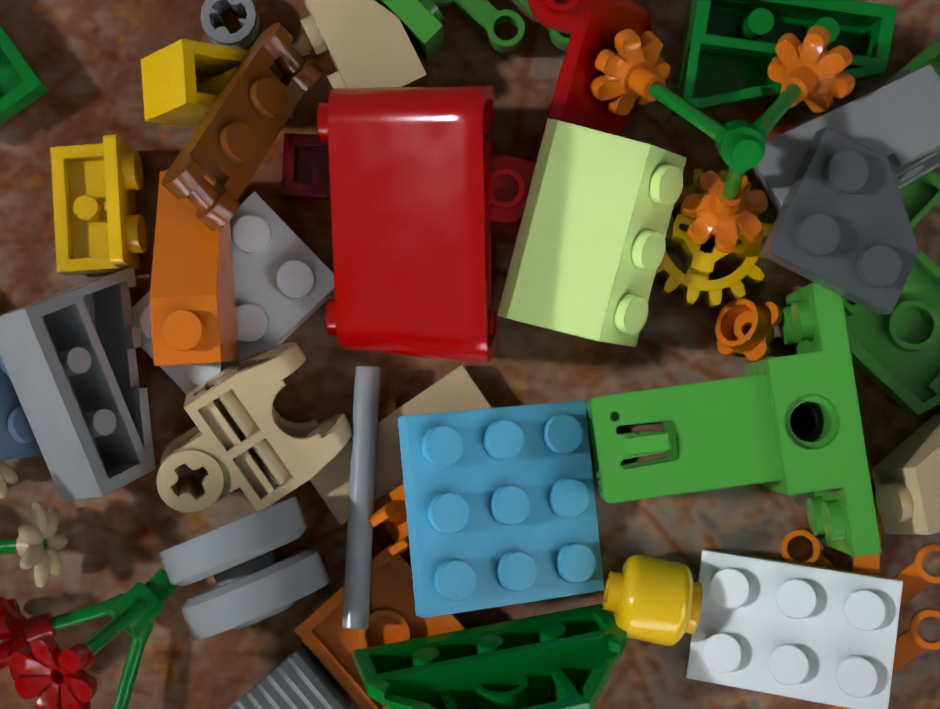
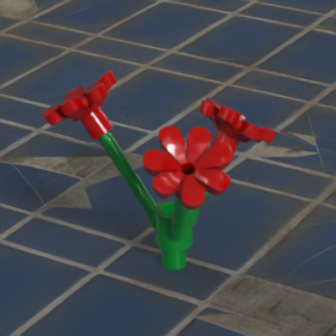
[0,569,178,709]

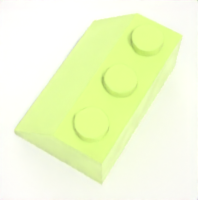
[497,118,687,347]

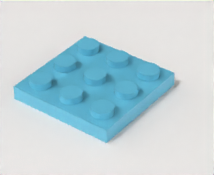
[397,400,605,618]

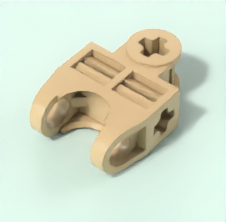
[156,342,352,513]

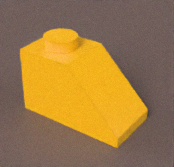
[140,39,293,128]

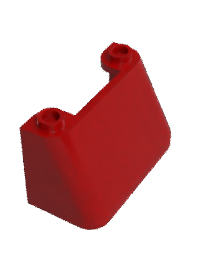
[317,85,498,362]

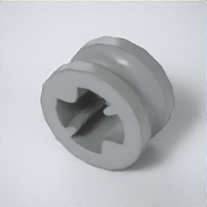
[200,0,261,50]

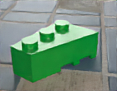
[670,0,898,117]

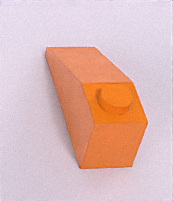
[150,170,239,366]

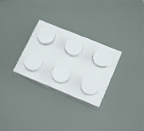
[131,191,335,394]
[686,549,903,709]

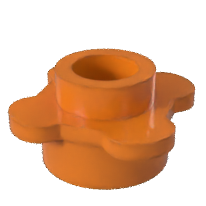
[715,296,782,362]

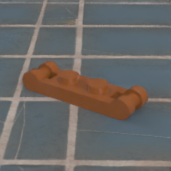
[161,22,323,231]

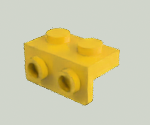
[50,134,147,276]

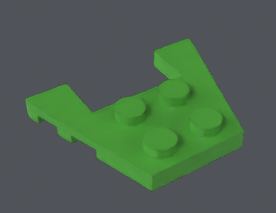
[842,171,940,416]

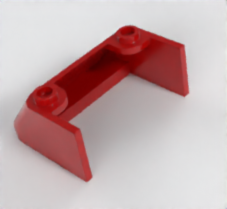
[490,0,652,233]

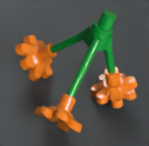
[589,26,855,253]

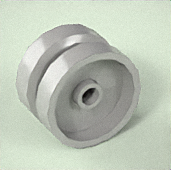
[159,497,330,641]

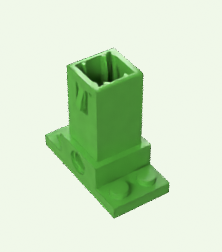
[586,283,882,557]

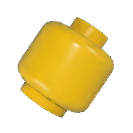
[603,554,703,646]

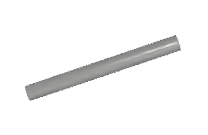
[342,366,381,629]

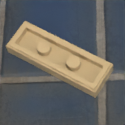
[310,365,492,525]

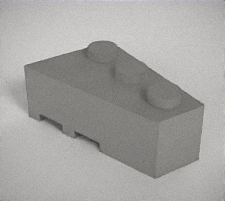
[753,64,940,216]
[0,267,156,501]

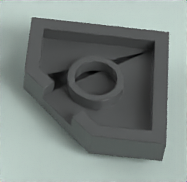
[760,126,920,315]

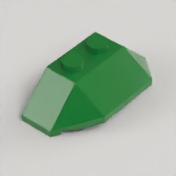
[353,603,627,709]

